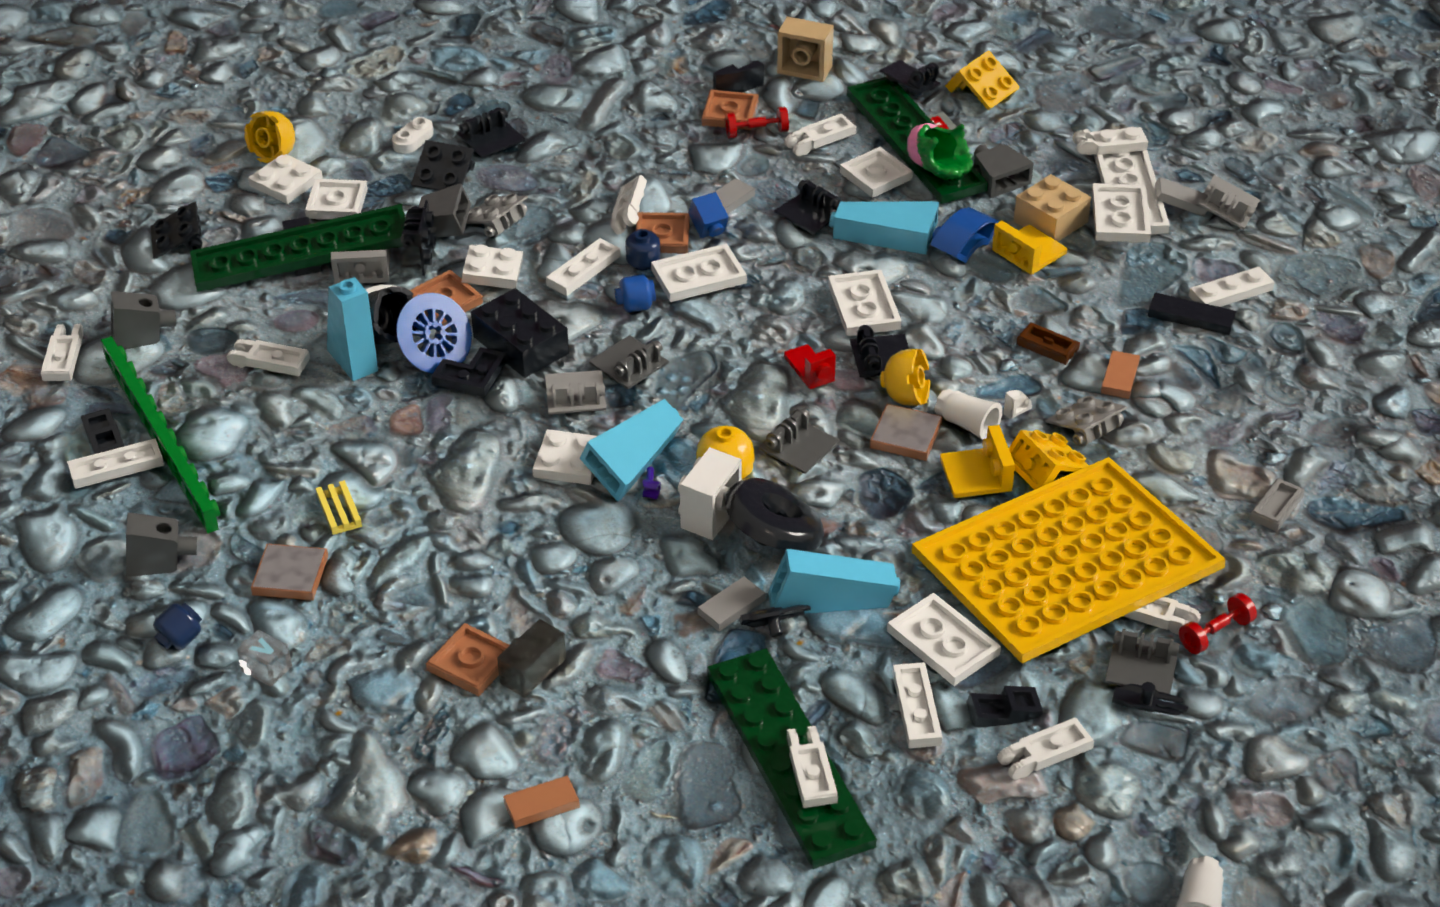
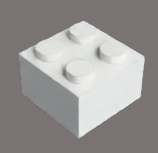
[678,447,742,540]

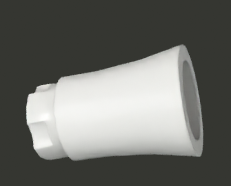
[935,389,1002,440]
[1176,856,1224,907]

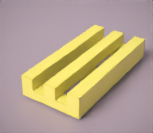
[316,480,362,535]

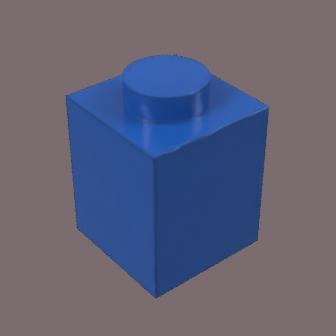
[688,192,729,239]

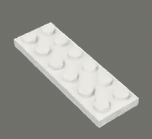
[1094,149,1170,235]

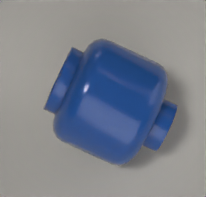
[614,274,656,313]

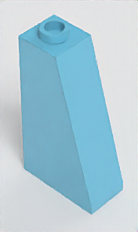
[829,201,939,255]
[327,277,378,381]
[580,399,684,502]
[768,549,900,614]

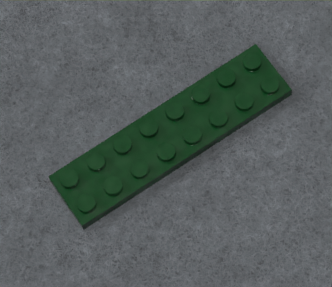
[846,77,988,204]
[190,204,406,292]
[707,648,877,869]

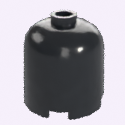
[368,286,421,344]

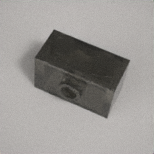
[497,619,566,698]

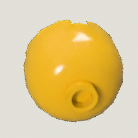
[244,111,295,163]
[880,349,930,406]
[696,425,755,479]

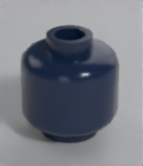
[625,229,660,270]
[153,603,202,650]

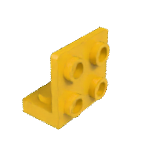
[945,50,1019,110]
[992,220,1067,275]
[940,425,1015,498]
[1009,430,1089,490]

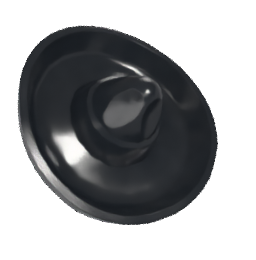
[725,478,824,551]

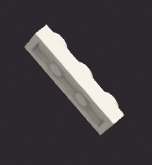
[546,238,621,296]
[1189,267,1275,307]
[67,438,164,489]
[892,662,942,748]

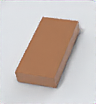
[1101,350,1140,399]
[503,775,580,828]

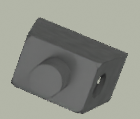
[974,144,1034,198]
[406,183,471,238]
[111,291,176,350]
[126,513,197,577]

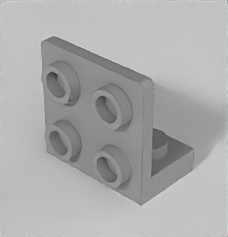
[331,249,391,285]

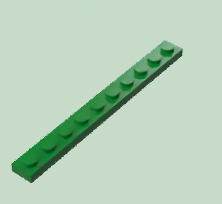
[101,336,220,534]

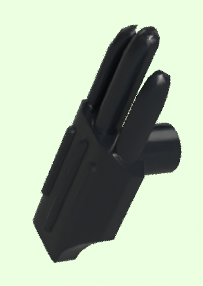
[739,605,811,637]
[1112,682,1188,715]

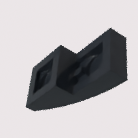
[713,60,764,92]
[81,408,124,454]
[966,686,1043,727]

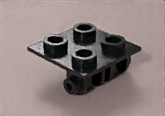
[879,60,941,95]
[456,107,526,158]
[411,140,475,191]
[774,180,842,235]
[401,200,436,276]
[151,201,203,259]
[850,325,909,378]

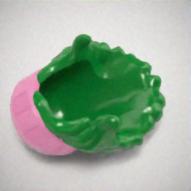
[907,123,973,180]

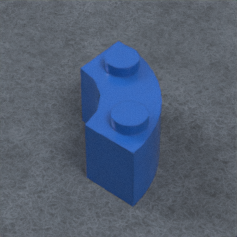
[930,207,1000,263]

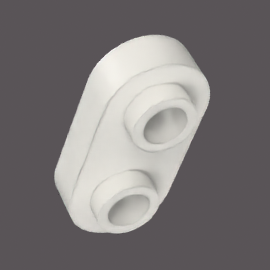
[392,117,434,154]

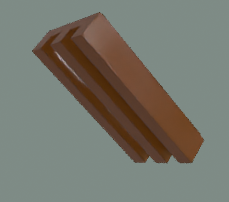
[1016,322,1080,365]

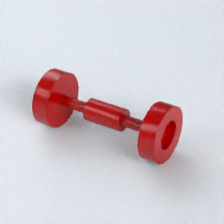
[725,107,789,139]
[1179,593,1257,655]

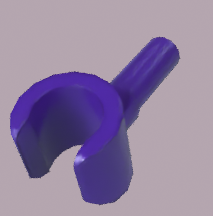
[642,466,661,499]

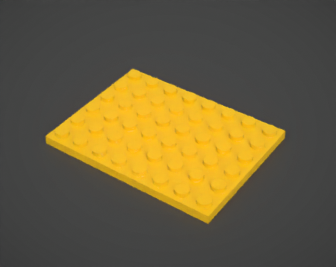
[912,457,1226,664]

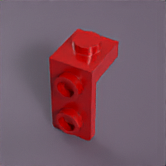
[784,344,836,389]

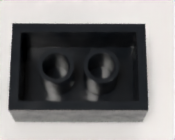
[471,288,569,378]

